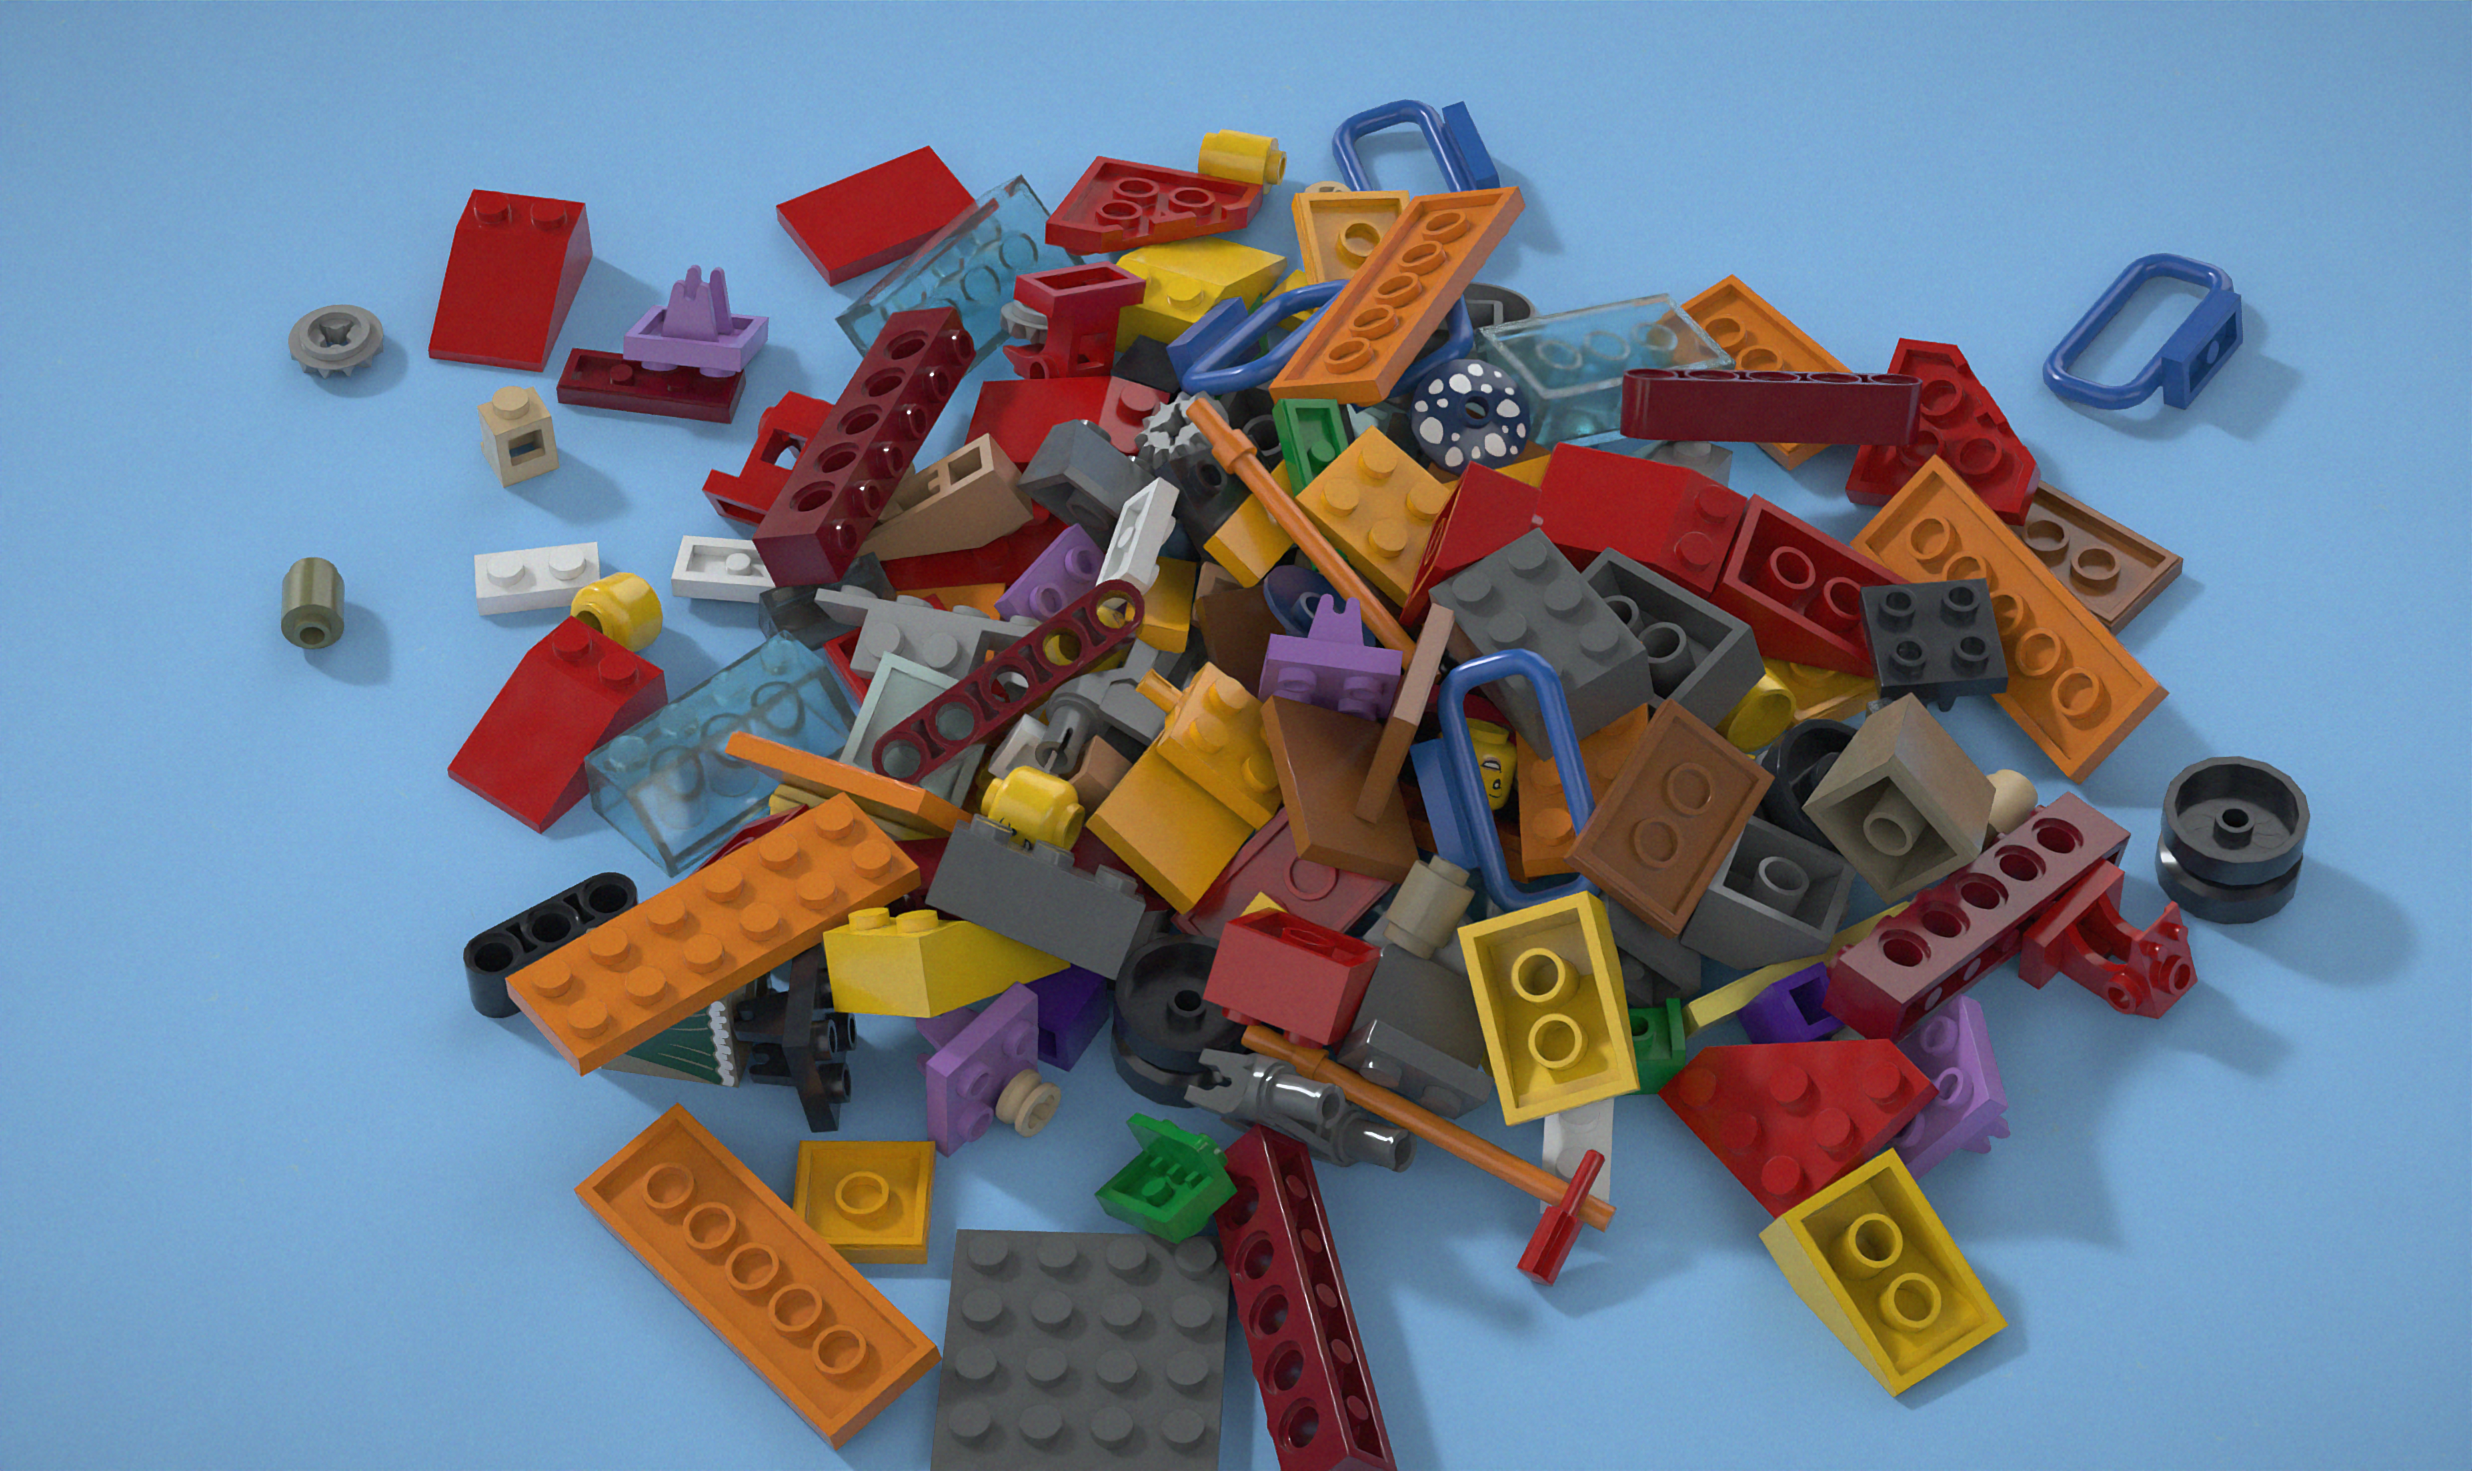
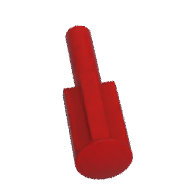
[1515,1149,1605,1287]

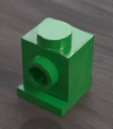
[1621,998,1686,1096]

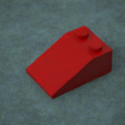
[428,189,593,373]
[964,376,1170,474]
[1534,442,1748,600]
[1705,493,1912,679]
[447,615,671,834]

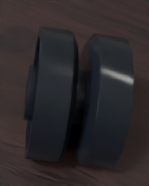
[1752,719,1858,857]
[2154,756,2310,924]
[1110,933,1256,1109]

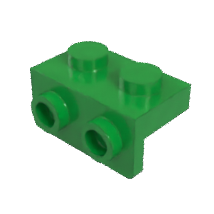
[1094,1112,1237,1244]

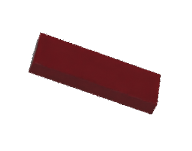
[556,348,746,424]

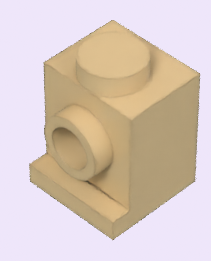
[477,386,560,488]

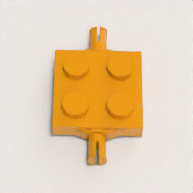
[1135,661,1285,831]

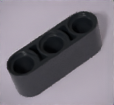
[463,872,639,1018]

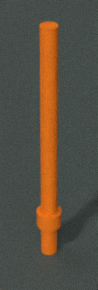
[1186,397,1442,685]
[1241,1024,1617,1233]

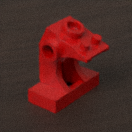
[1002,261,1146,379]
[702,390,834,528]
[2018,859,2198,1019]

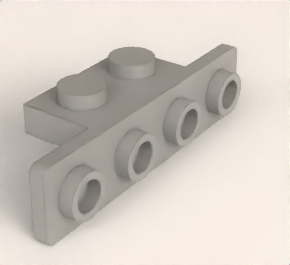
[814,585,1047,681]

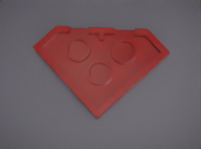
[1045,156,1264,256]
[1845,338,2041,527]
[860,498,1106,596]
[1657,1039,1940,1220]

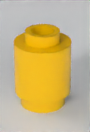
[1198,129,1287,195]

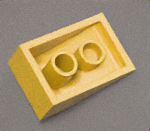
[1115,235,1288,353]
[1457,890,1640,1127]
[823,908,1071,1018]
[1758,1147,2008,1398]

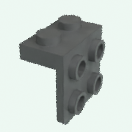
[1336,943,1495,1120]

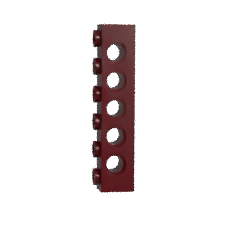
[751,306,977,587]
[1821,791,2131,1045]
[1212,1123,1398,1471]

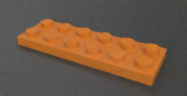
[1268,186,1526,407]
[1849,454,2170,785]
[505,791,921,1077]
[574,1102,942,1451]

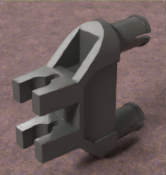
[1035,638,1197,774]
[1184,1048,1417,1173]

